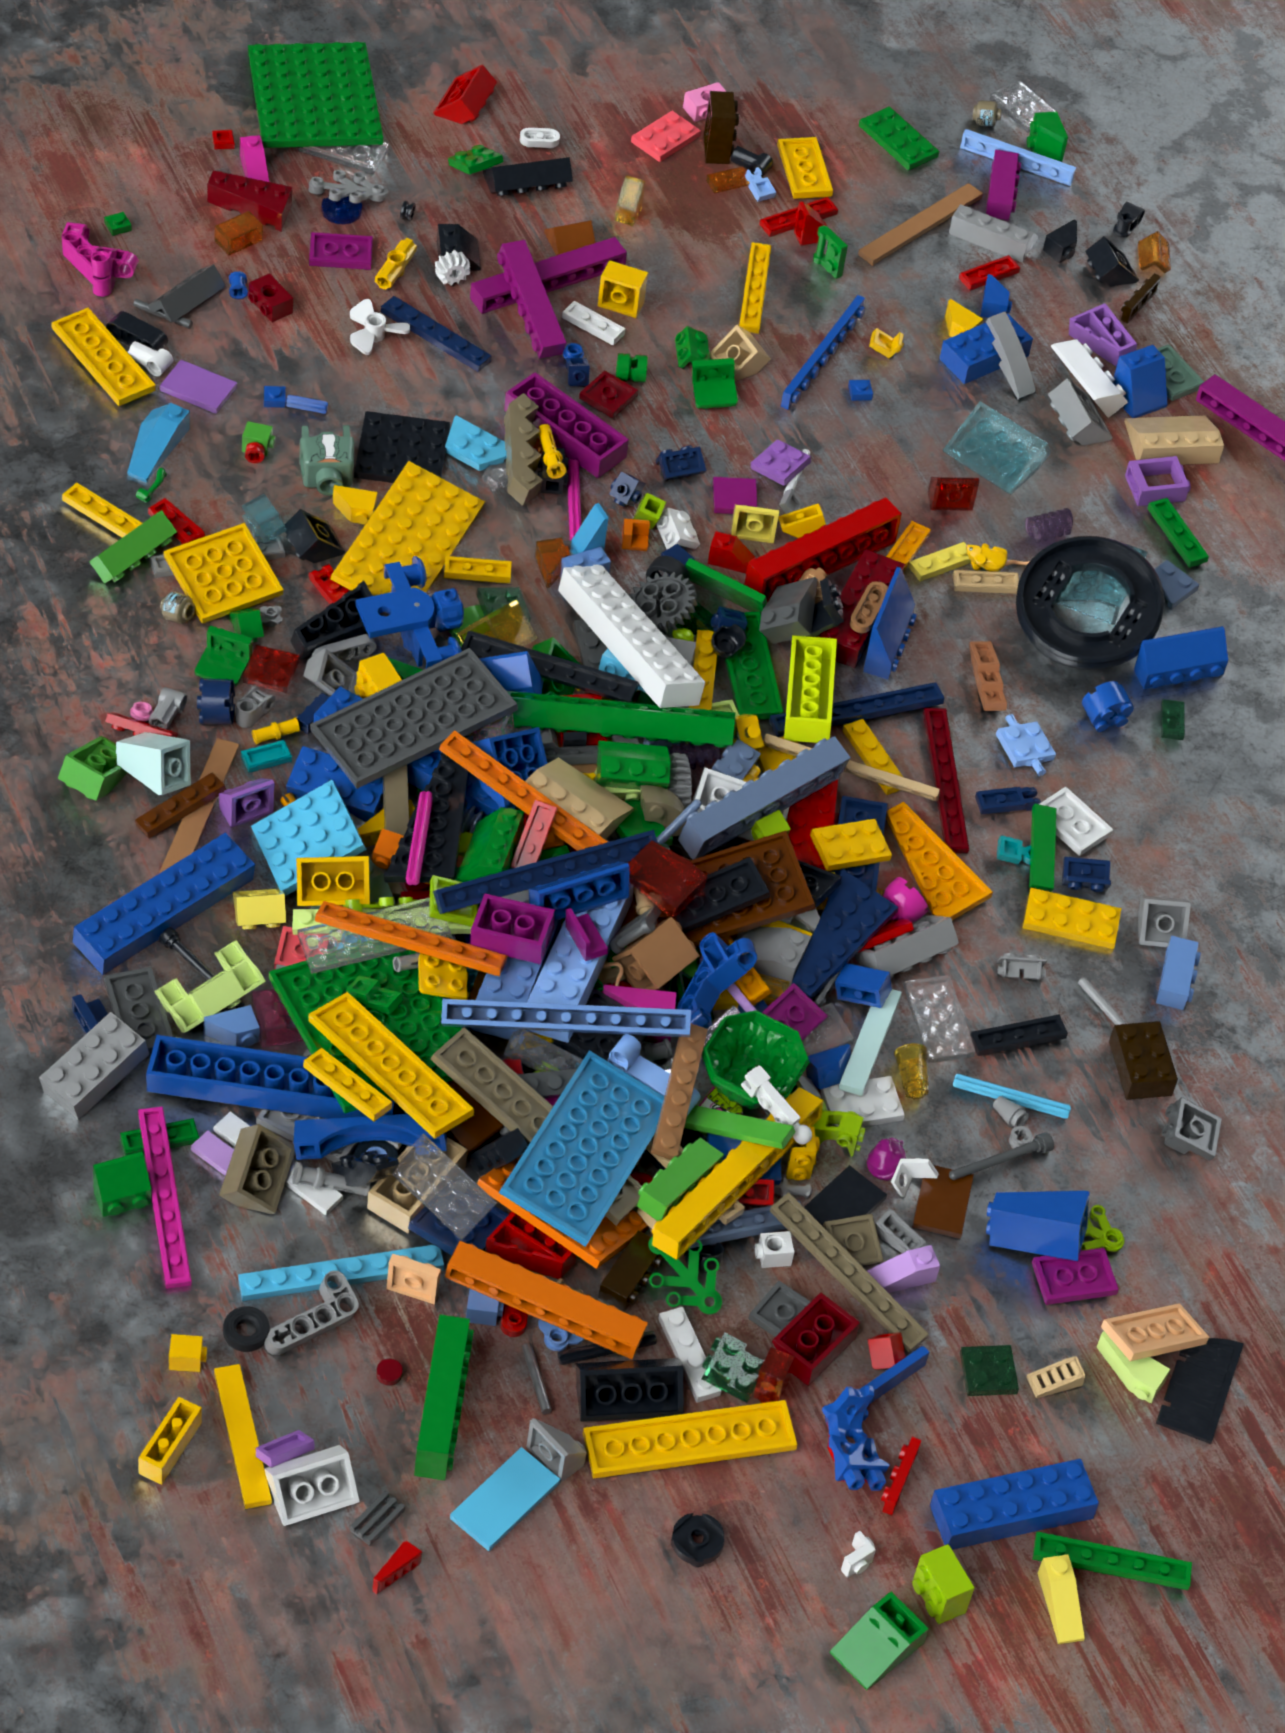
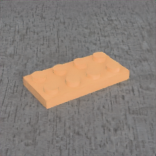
[1101,1303,1209,1361]

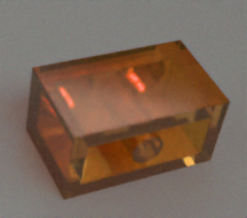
[214,211,263,255]

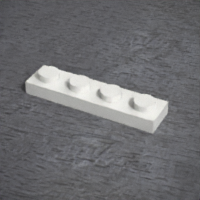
[658,1307,721,1403]

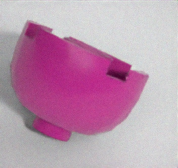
[883,877,928,923]

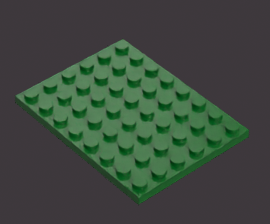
[248,42,383,148]
[269,940,462,1114]

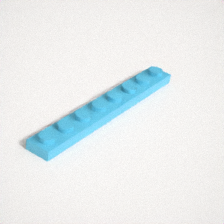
[238,1245,444,1301]

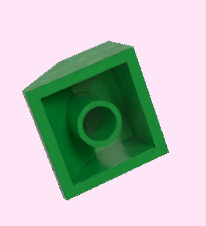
[1026,111,1068,162]
[93,1152,152,1217]

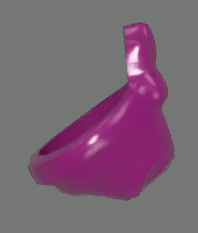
[867,1137,907,1181]

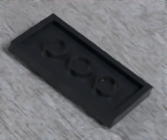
[663,857,770,934]

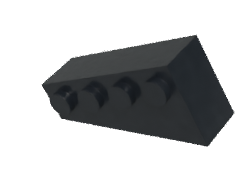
[290,581,383,660]

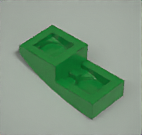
[346,975,403,1015]

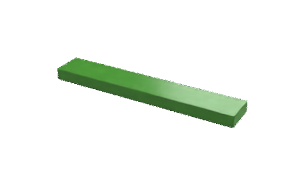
[684,1105,795,1149]

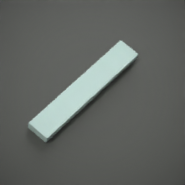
[839,989,902,1096]

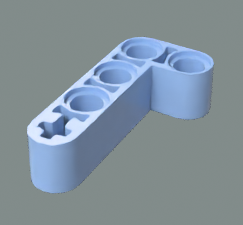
[608,1034,701,1116]

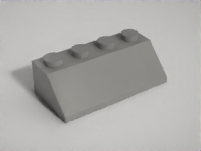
[949,204,1038,263]
[854,914,959,979]

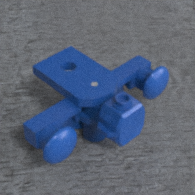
[356,556,464,669]

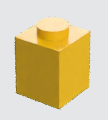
[169,1334,207,1372]

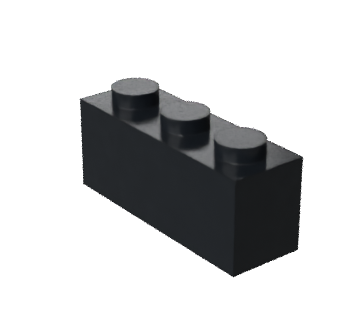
[468,1128,528,1176]

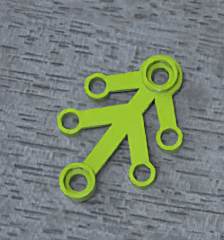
[343,897,423,912]
[1082,1205,1125,1252]

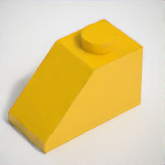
[945,299,983,337]
[333,485,377,525]
[778,503,826,538]

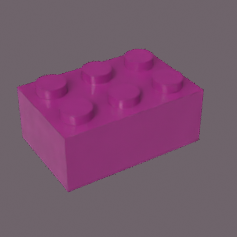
[471,894,555,964]

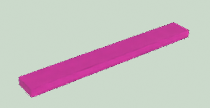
[138,1106,192,1289]

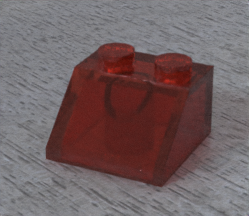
[928,477,980,511]

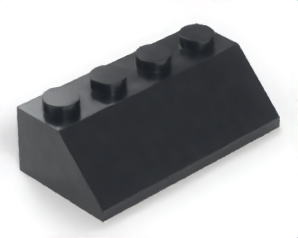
[482,157,573,196]
[576,1358,684,1422]

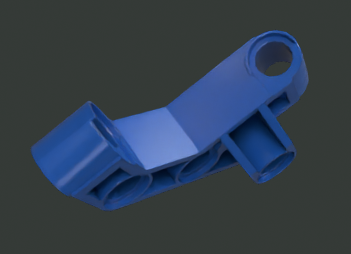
[677,932,758,1029]

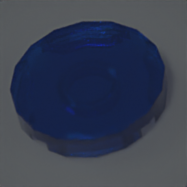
[321,195,362,225]

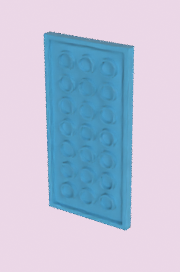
[499,1050,664,1247]

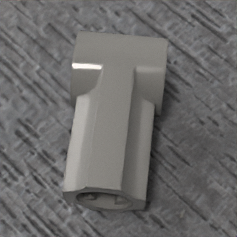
[149,687,188,729]

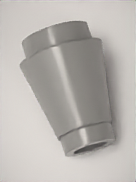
[993,1096,1029,1128]

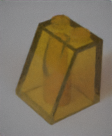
[456,600,538,647]

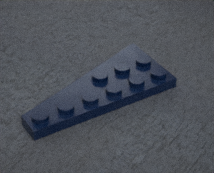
[791,869,898,999]

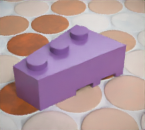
[1069,304,1137,366]

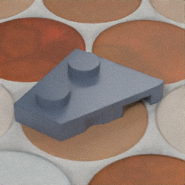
[1155,560,1199,610]

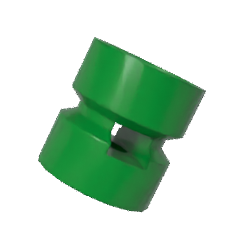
[616,353,648,383]

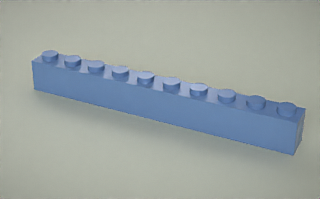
[441,999,691,1037]

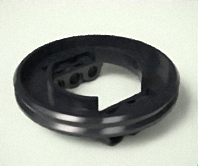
[1016,536,1164,670]

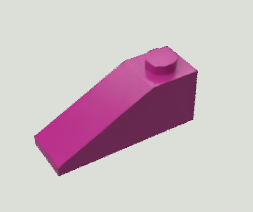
[240,135,269,182]

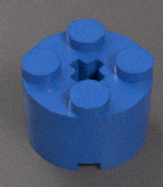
[1082,681,1134,732]

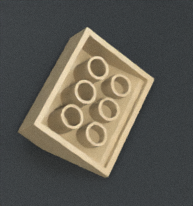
[1124,415,1224,465]
[525,757,634,840]

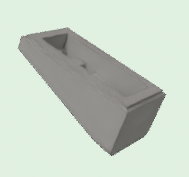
[875,1208,926,1253]

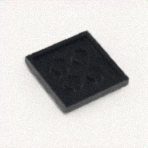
[552,988,648,1061]

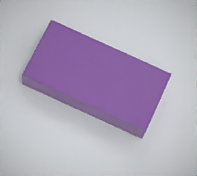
[256,1430,315,1468]

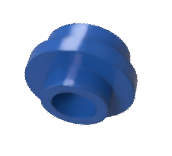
[563,343,584,359]

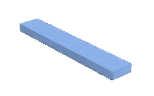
[960,129,1076,186]

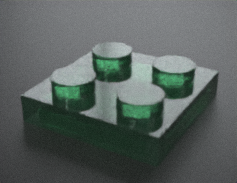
[476,587,532,625]
[960,1345,1019,1396]

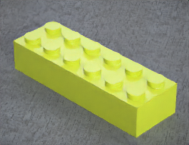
[784,635,837,743]

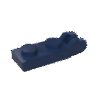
[975,787,1041,815]

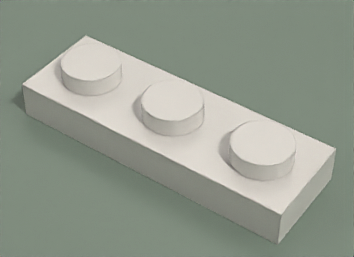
[562,301,626,345]

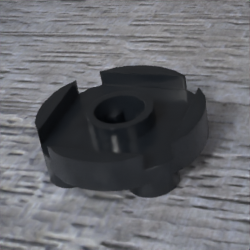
[671,1513,725,1568]

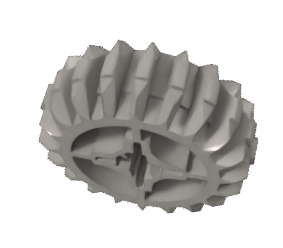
[667,753,692,809]

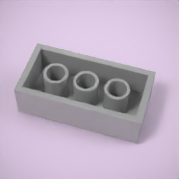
[39,1012,149,1120]

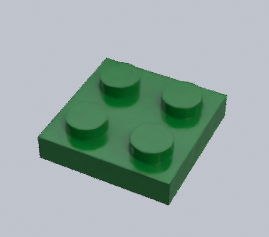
[448,145,504,175]

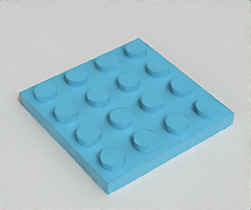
[251,780,367,896]

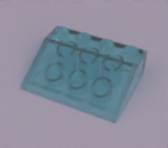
[943,401,1051,495]
[1056,544,1148,626]

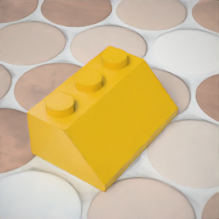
[296,856,370,906]

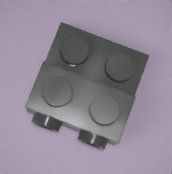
[1162,1097,1222,1161]

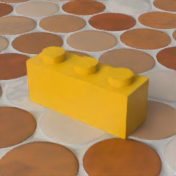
[138,1397,202,1485]

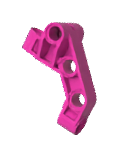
[62,222,139,297]

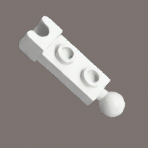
[741,1065,812,1145]

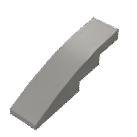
[986,312,1036,400]

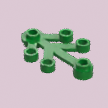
[648,1236,722,1314]

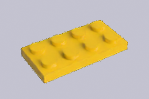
[777,137,833,199]
[1022,888,1122,949]

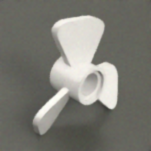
[350,299,410,355]

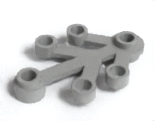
[308,170,388,203]

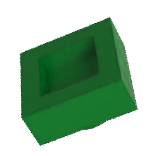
[104,212,132,236]

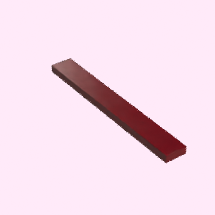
[923,708,969,854]

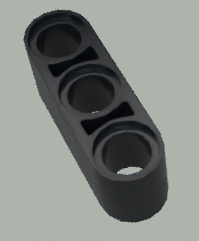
[106,311,168,351]

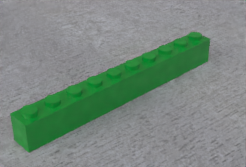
[503,691,736,748]

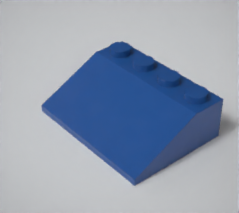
[863,567,917,680]

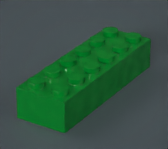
[414,1314,474,1481]

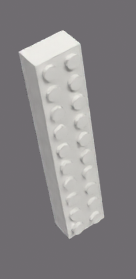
[558,565,705,708]

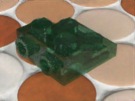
[701,1332,766,1403]

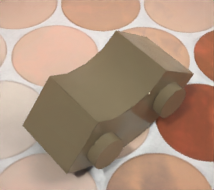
[640,785,687,836]

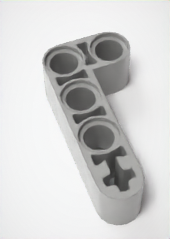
[264,1270,359,1356]

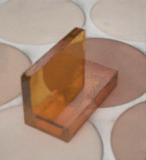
[1138,231,1171,274]

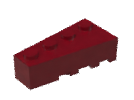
[207,170,292,232]

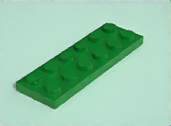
[724,612,783,719]

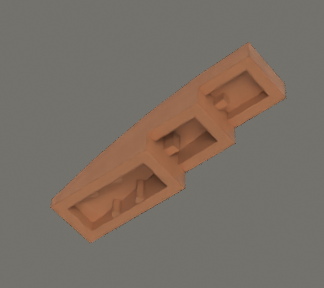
[969,641,1007,711]

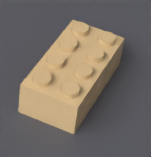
[367,1137,468,1234]

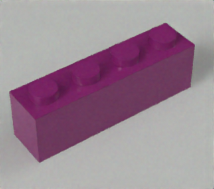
[986,149,1021,220]

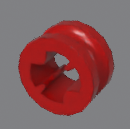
[245,442,265,463]

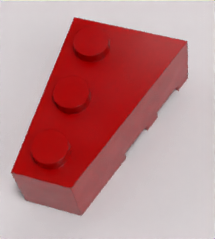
[485,1211,577,1279]

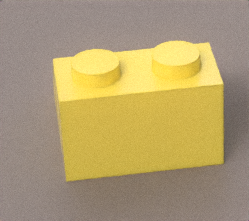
[731,504,779,543]
[233,888,286,929]

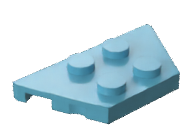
[445,415,507,471]

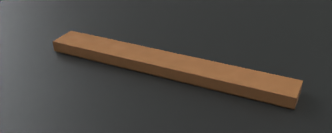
[858,183,983,266]
[159,738,239,873]

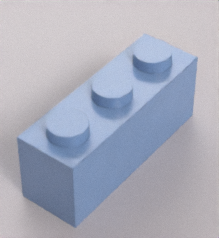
[1156,935,1201,1010]

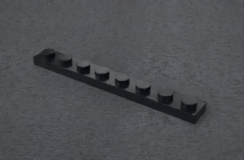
[461,630,639,703]

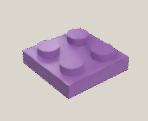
[751,439,811,486]

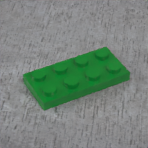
[859,106,940,171]

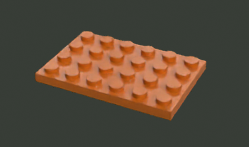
[476,1154,649,1269]

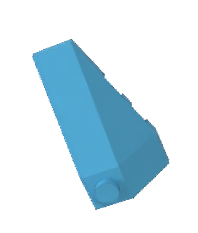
[127,403,190,483]

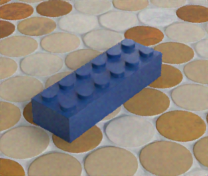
[930,1459,1099,1550]

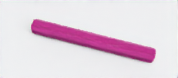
[567,459,581,540]
[406,791,433,886]

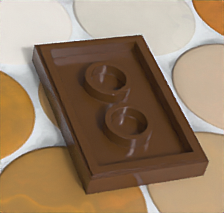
[912,1165,974,1239]

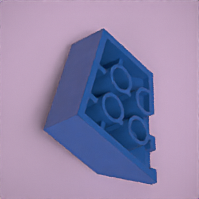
[472,727,547,808]

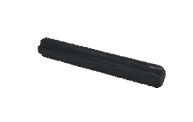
[557,1331,657,1365]

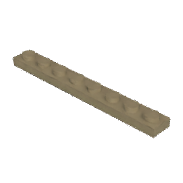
[770,1192,929,1353]

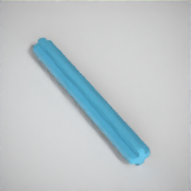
[953,1073,1071,1119]

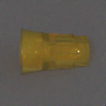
[894,1043,929,1100]

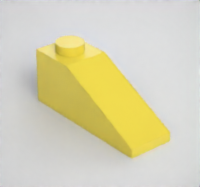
[1038,1555,1085,1644]

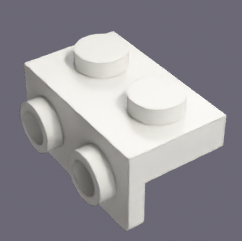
[656,507,700,550]

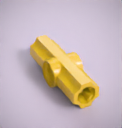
[375,238,417,290]

